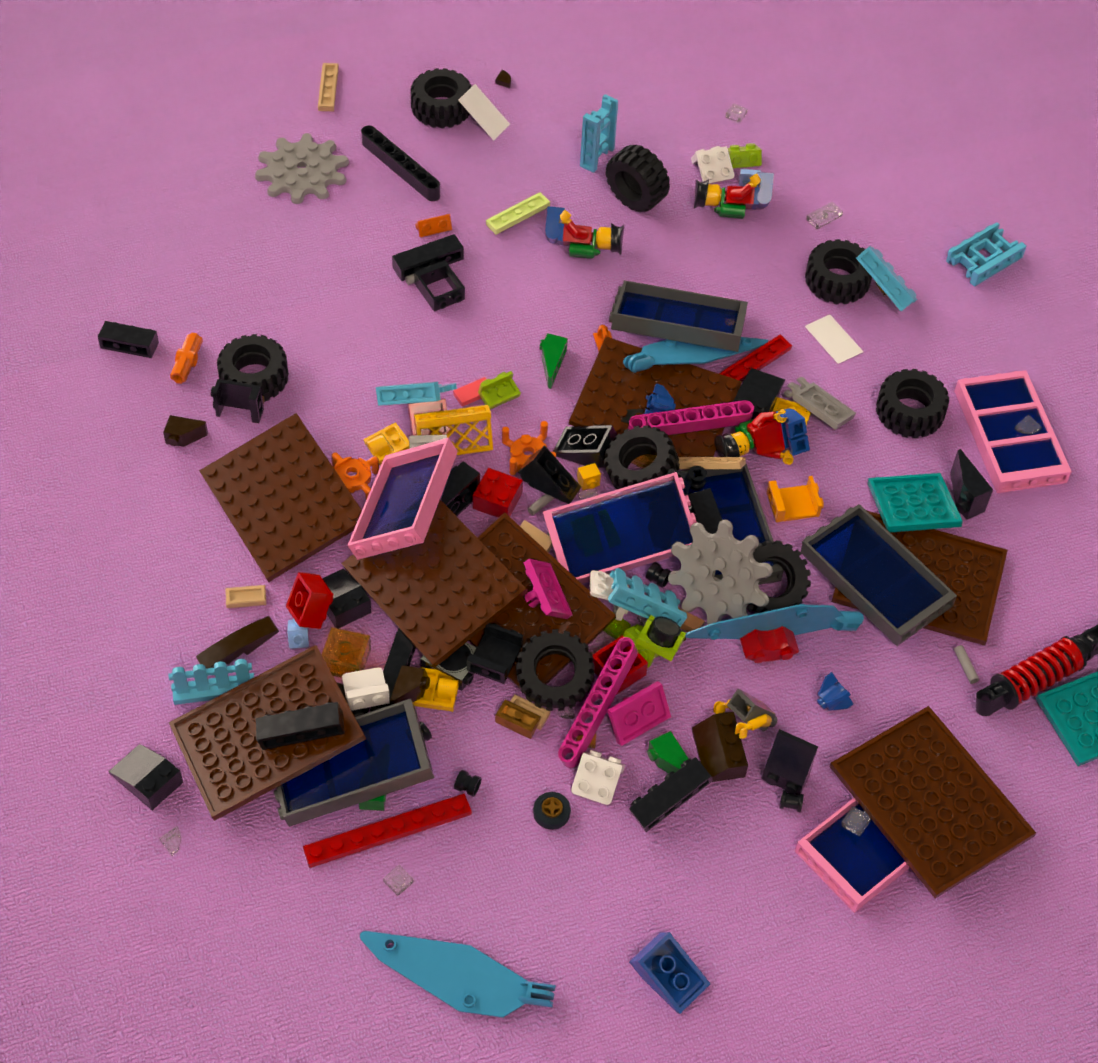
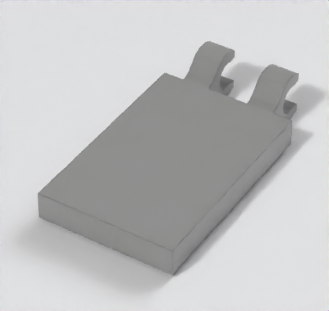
[784,377,856,430]

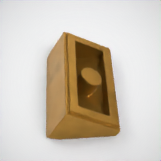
[495,699,541,739]

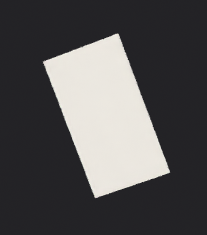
[458,84,510,141]
[805,315,863,364]

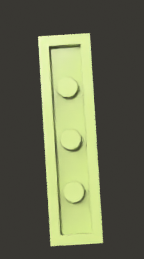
[486,192,550,235]

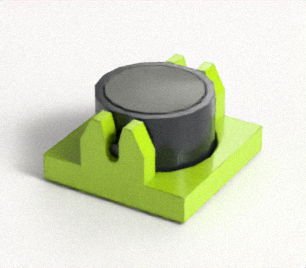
[636,615,686,661]

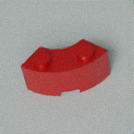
[740,626,799,663]

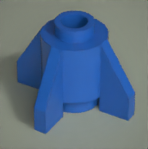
[644,383,676,414]
[817,672,854,711]

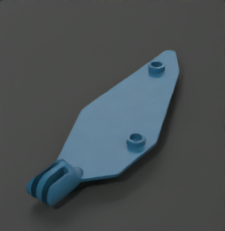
[623,337,769,373]
[686,604,864,640]
[360,931,556,1018]

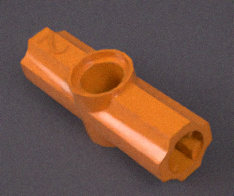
[170,332,203,384]

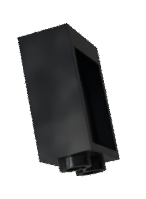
[414,260,465,312]

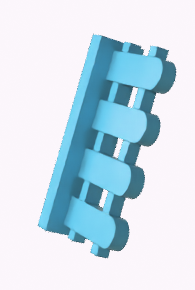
[856,246,918,311]
[375,382,457,406]
[608,568,687,627]
[168,659,254,705]

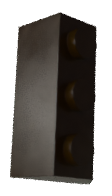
[691,711,748,782]

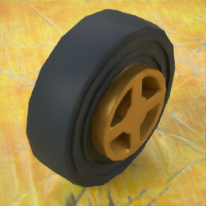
[533,792,571,830]

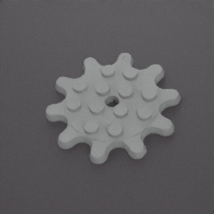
[255,133,349,204]
[668,520,773,625]

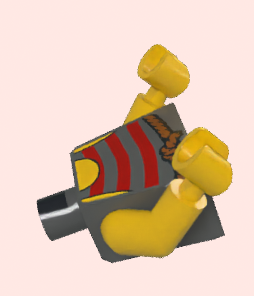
[713,689,778,739]

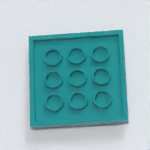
[868,473,963,532]
[1035,671,1098,766]

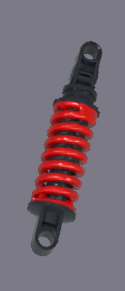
[976,625,1098,716]

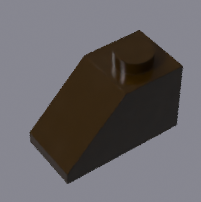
[163,415,208,447]
[390,666,430,705]

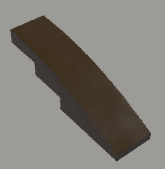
[196,616,279,669]

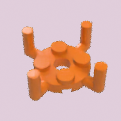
[502,421,556,475]
[332,452,379,500]

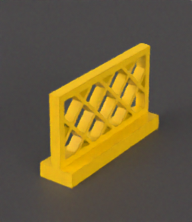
[414,405,493,455]

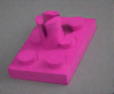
[523,559,573,619]
[607,681,671,746]

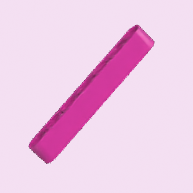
[628,400,754,435]
[558,637,638,768]

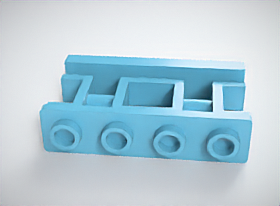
[580,94,618,173]
[946,222,1026,287]

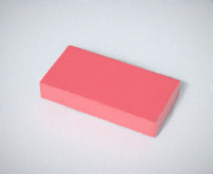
[453,377,486,407]

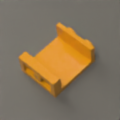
[766,476,824,522]

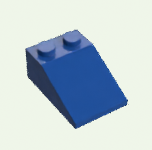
[629,932,710,1014]

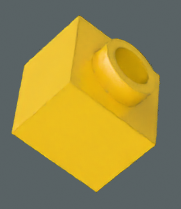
[577,463,601,491]

